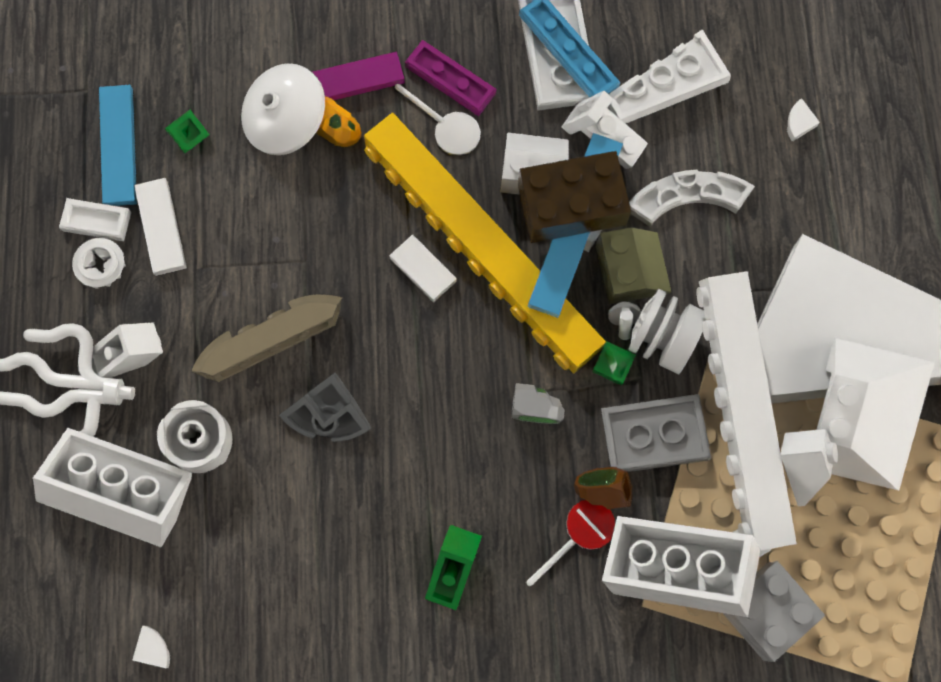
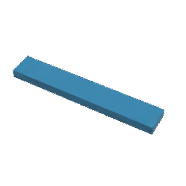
[528,133,623,318]

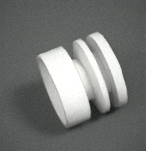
[628,289,706,375]

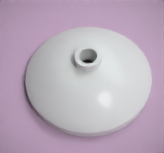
[241,64,325,155]

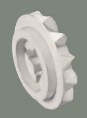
[72,238,126,289]

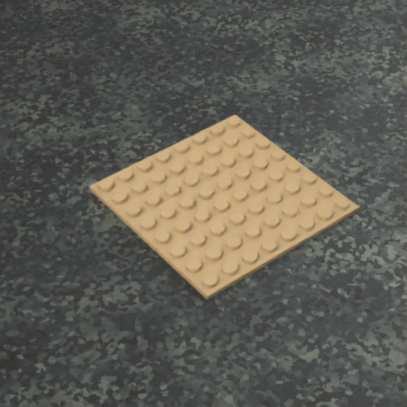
[642,359,941,682]

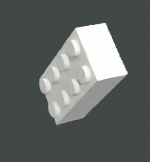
[602,516,760,617]

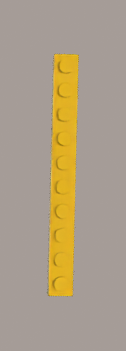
[364,112,606,374]

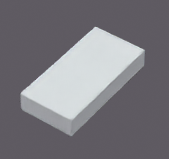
[59,198,131,241]
[389,235,456,303]

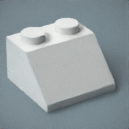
[500,133,569,194]

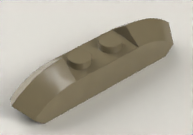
[192,295,342,382]

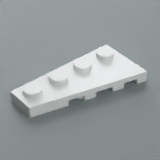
[608,30,731,124]

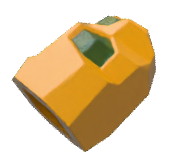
[316,96,361,147]

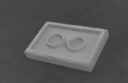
[601,394,711,472]

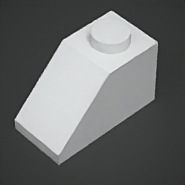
[92,322,163,378]
[780,429,838,506]

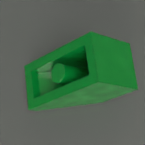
[425,525,482,610]

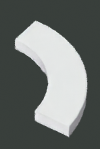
[629,170,755,226]

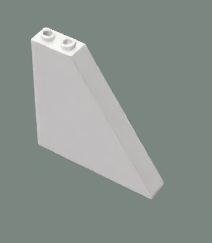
[757,234,941,403]

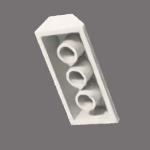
[33,428,192,547]

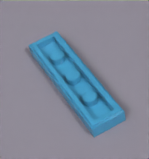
[519,0,620,98]
[99,85,137,206]

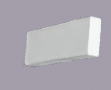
[134,178,187,276]

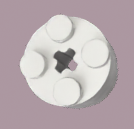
[157,400,232,473]

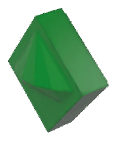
[165,110,210,154]
[592,341,636,386]

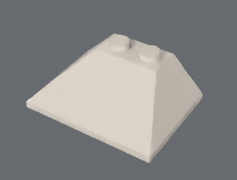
[817,338,935,491]

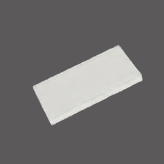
[518,0,589,110]

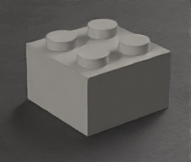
[723,561,825,662]

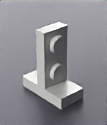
[562,91,648,169]

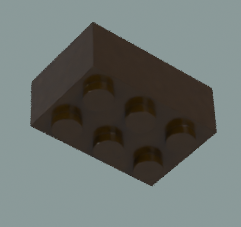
[517,151,631,243]

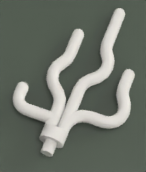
[0,323,135,437]

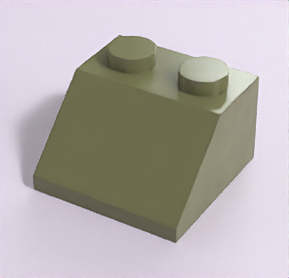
[596,227,672,304]

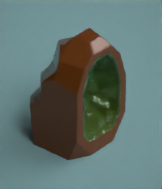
[574,467,633,509]

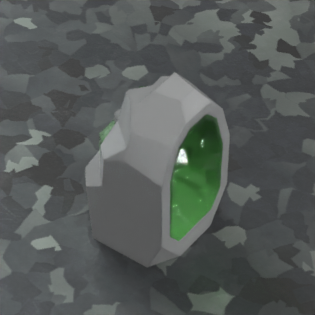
[512,383,565,424]

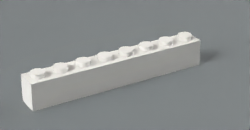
[696,271,797,551]

